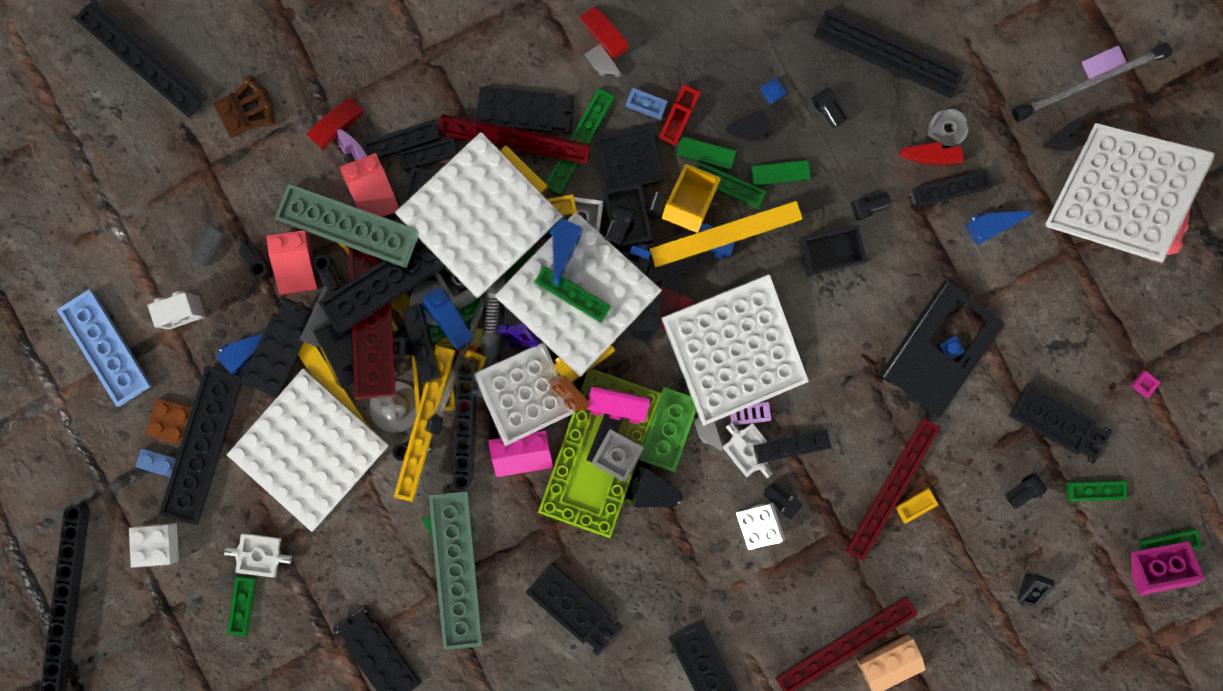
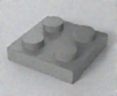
[591,429,644,482]

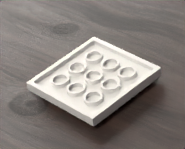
[475,342,575,446]

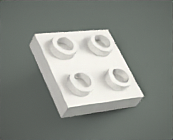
[736,503,785,550]

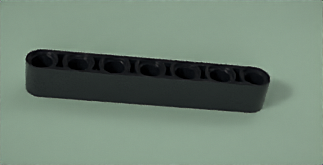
[453,356,478,491]

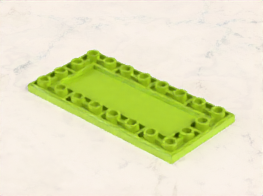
[538,368,661,538]

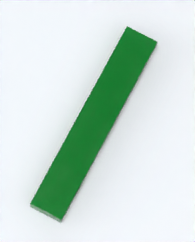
[545,87,615,197]

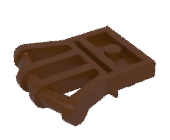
[213,75,276,138]

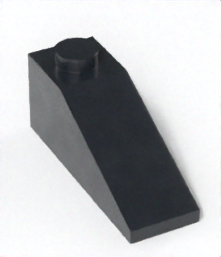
[393,338,414,359]

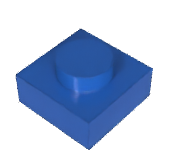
[759,77,787,105]
[629,243,651,259]
[937,335,965,359]

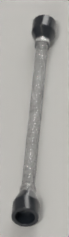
[1012,42,1172,122]
[424,292,488,435]

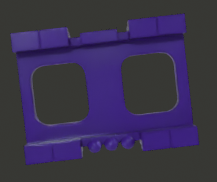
[497,323,541,347]

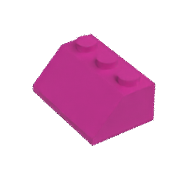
[587,386,650,424]
[488,430,553,477]
[1131,541,1205,596]

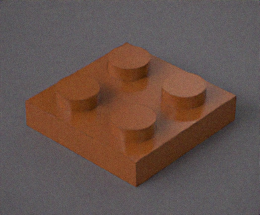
[548,376,591,411]
[145,398,192,445]

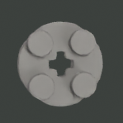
[928,109,968,148]

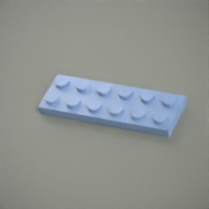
[57,289,152,407]

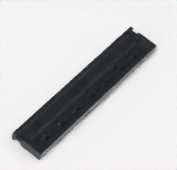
[74,0,208,118]
[813,10,964,99]

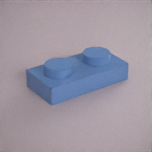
[625,88,668,121]
[135,448,176,477]

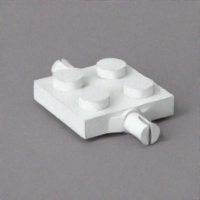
[722,422,773,478]
[224,533,292,578]

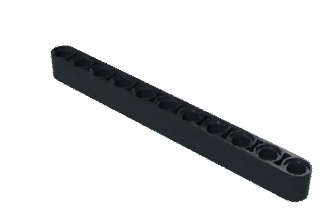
[40,503,90,691]

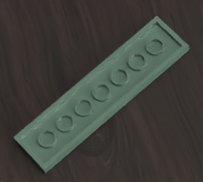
[275,184,419,268]
[429,491,483,650]

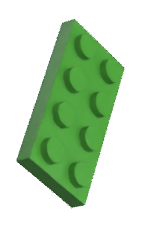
[638,387,696,472]

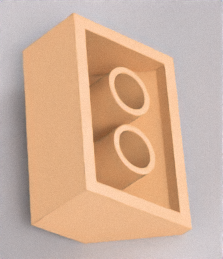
[856,634,925,691]

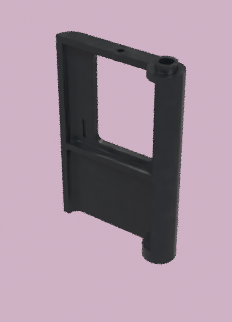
[879,280,1004,418]

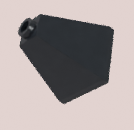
[624,464,683,508]

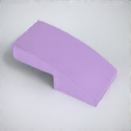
[1081,46,1127,80]
[337,129,367,160]

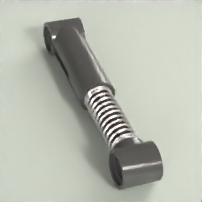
[477,274,507,398]

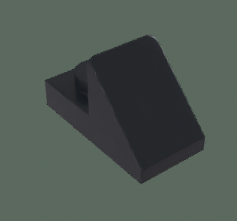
[1043,118,1083,151]
[1018,573,1055,607]

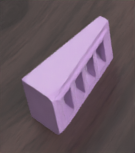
[730,402,771,425]

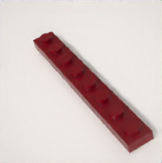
[440,114,591,164]
[845,418,940,561]
[775,596,918,691]

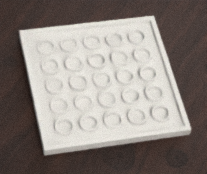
[1046,123,1215,263]
[395,132,563,298]
[495,213,661,377]
[661,274,809,426]
[227,369,390,532]

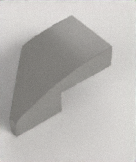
[585,44,621,77]
[693,417,723,451]

